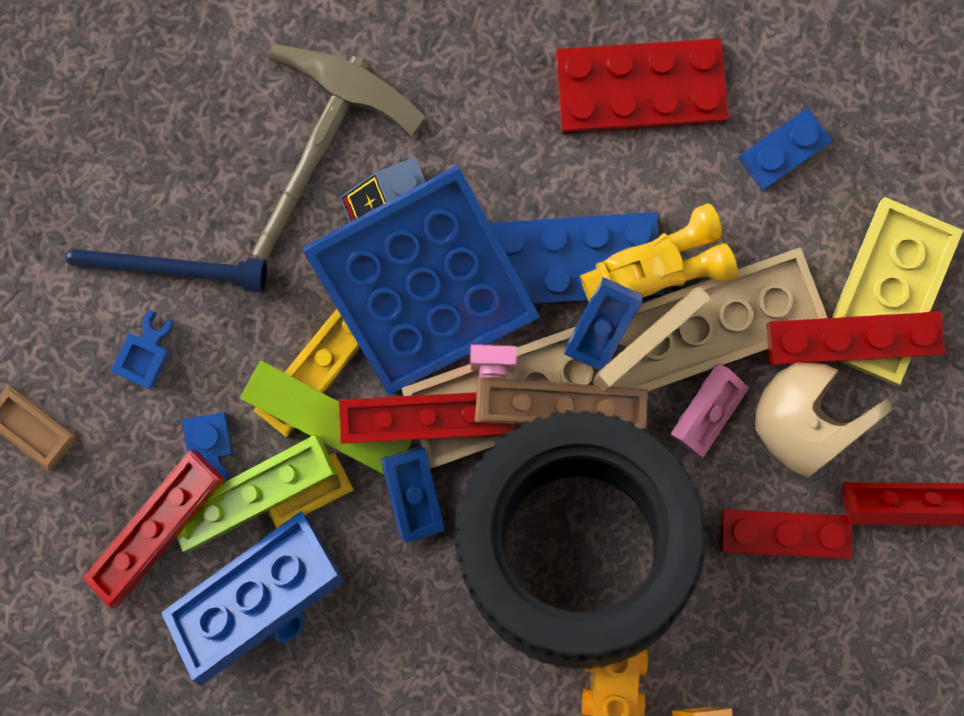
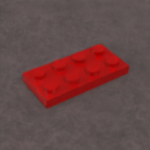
[555,38,728,134]

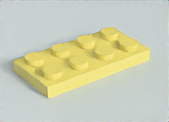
[832,197,963,386]

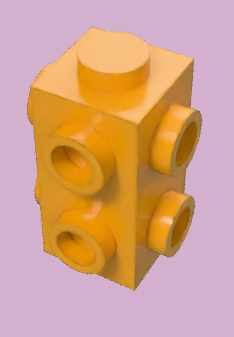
[581,649,648,716]

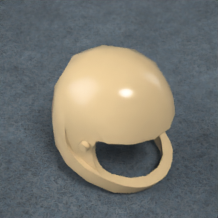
[755,362,892,479]

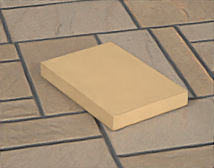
[592,287,711,392]

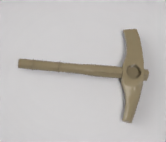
[251,44,426,261]

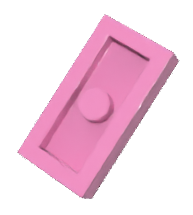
[470,345,517,379]
[671,363,749,458]

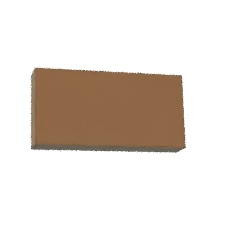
[0,385,78,470]

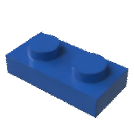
[738,108,832,191]
[564,277,642,370]
[380,446,445,543]

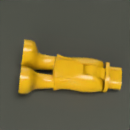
[580,203,738,302]

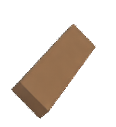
[475,378,648,430]

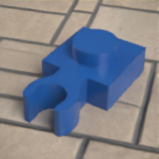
[110,310,175,390]
[182,412,233,483]

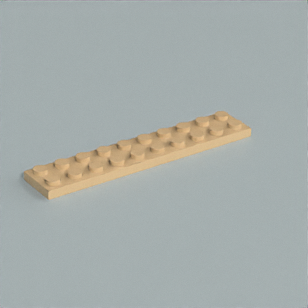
[401,247,828,469]

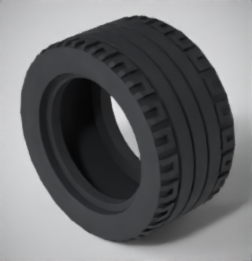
[455,410,707,669]

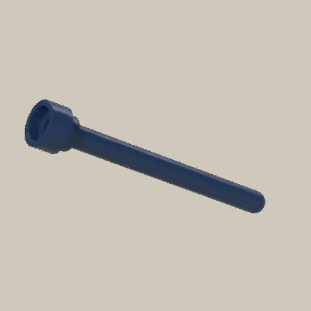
[65,249,268,293]

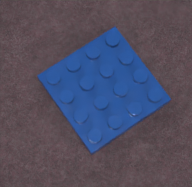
[303,164,540,395]

